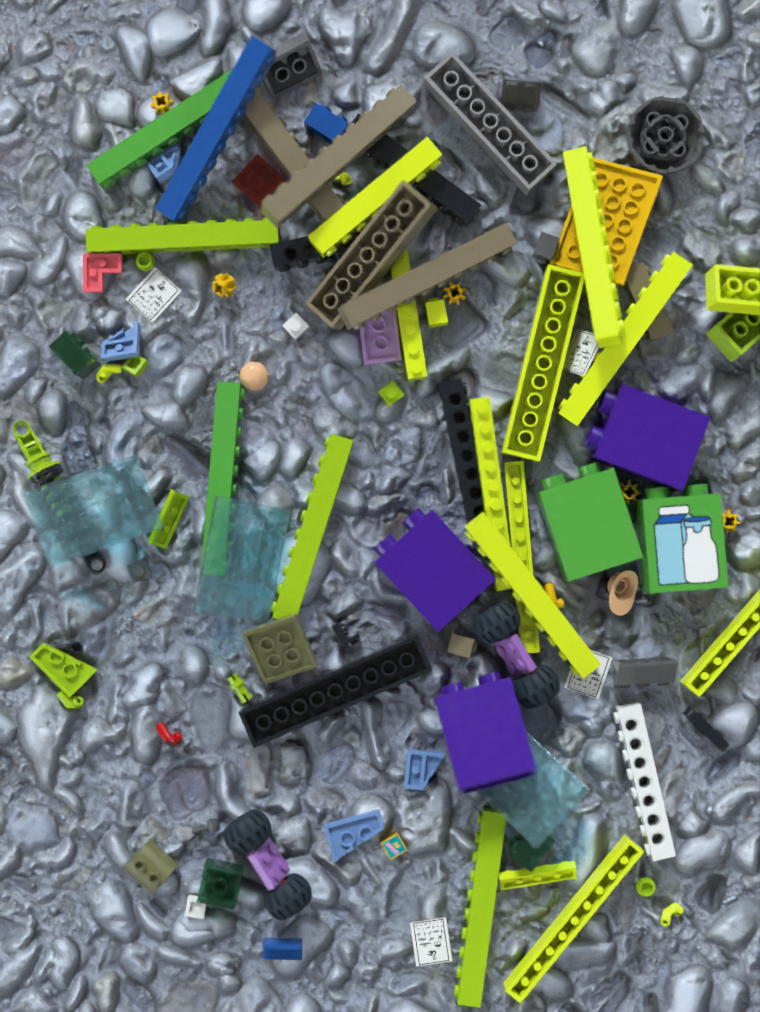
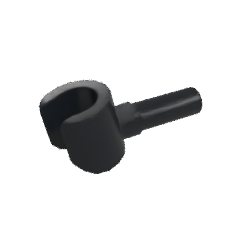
[55,641,81,653]

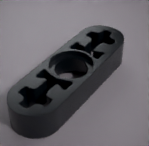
[683,706,730,752]

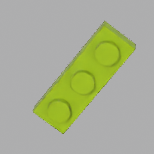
[148,489,189,549]

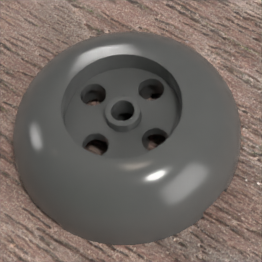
[626,96,704,174]

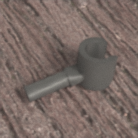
[696,625,710,653]
[192,818,218,834]

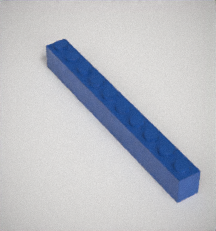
[155,35,277,222]

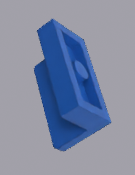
[262,938,303,960]

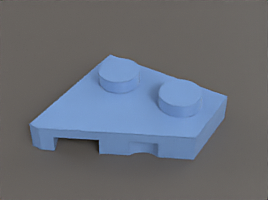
[147,143,181,183]
[404,749,445,790]

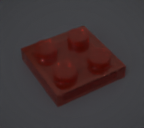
[232,154,286,209]

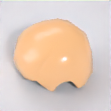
[239,361,269,392]

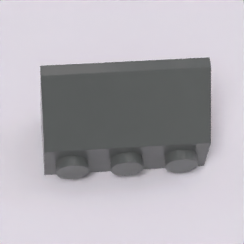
[263,32,323,100]
[612,657,678,688]

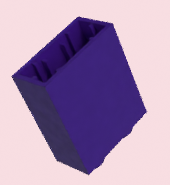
[584,384,711,492]
[373,508,496,632]
[434,672,537,795]

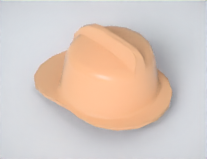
[607,570,639,615]

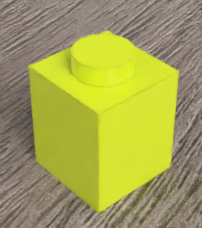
[425,298,448,328]

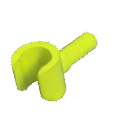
[333,172,352,186]

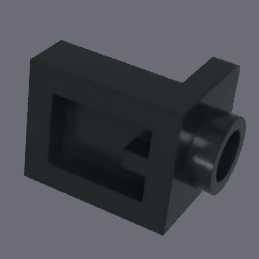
[331,622,360,647]

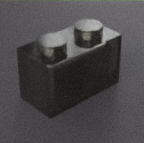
[500,79,542,113]

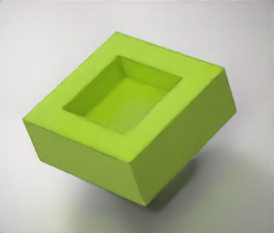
[122,356,150,378]
[378,381,405,407]

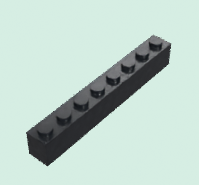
[344,113,481,227]

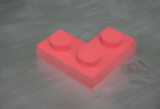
[83,253,123,293]

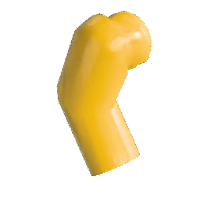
[544,583,564,609]

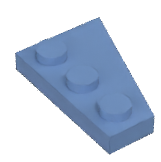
[323,809,384,863]

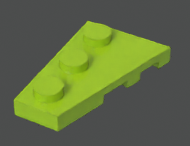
[29,643,98,698]

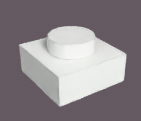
[282,313,309,340]
[185,895,208,919]

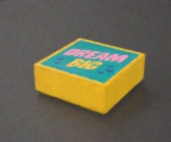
[381,832,407,860]

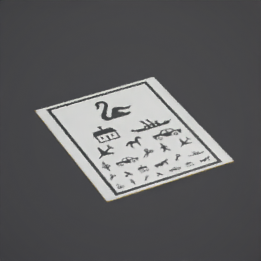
[126,267,181,323]
[563,329,599,376]
[564,651,612,699]
[410,917,452,967]

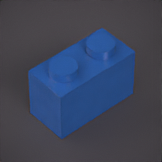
[304,103,349,145]

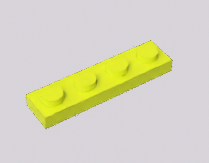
[499,861,577,890]

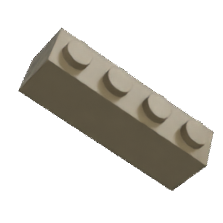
[624,261,674,344]

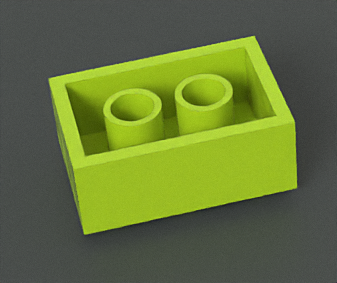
[706,313,760,362]

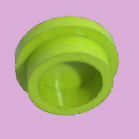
[136,252,155,271]
[636,877,656,897]

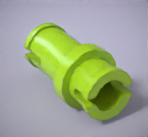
[227,673,252,704]

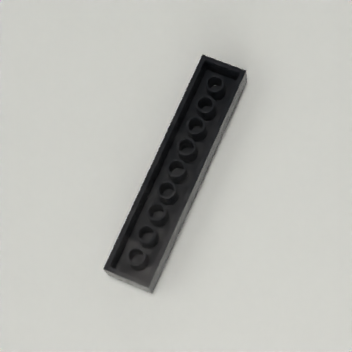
[238,633,432,748]

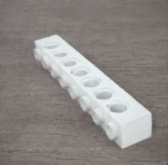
[613,702,676,861]

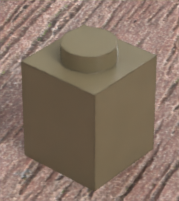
[446,632,477,658]

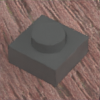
[127,559,153,583]

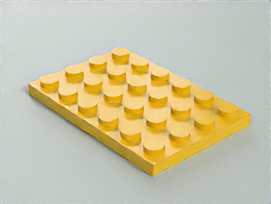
[550,157,663,287]

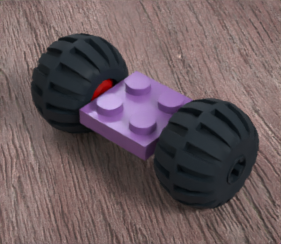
[473,600,560,709]
[224,809,312,920]

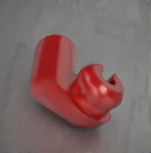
[155,722,183,745]

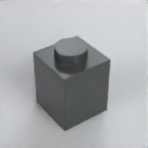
[532,232,560,264]

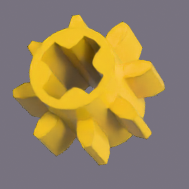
[150,91,175,116]
[212,273,236,298]
[443,282,466,306]
[619,480,641,504]
[722,510,740,534]

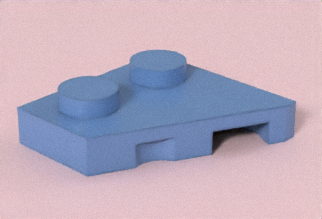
[100,321,141,362]

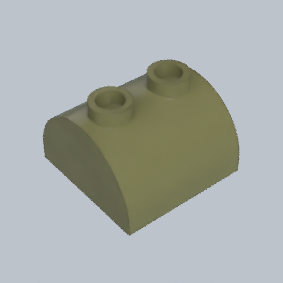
[123,838,178,894]

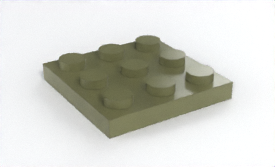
[242,613,318,684]

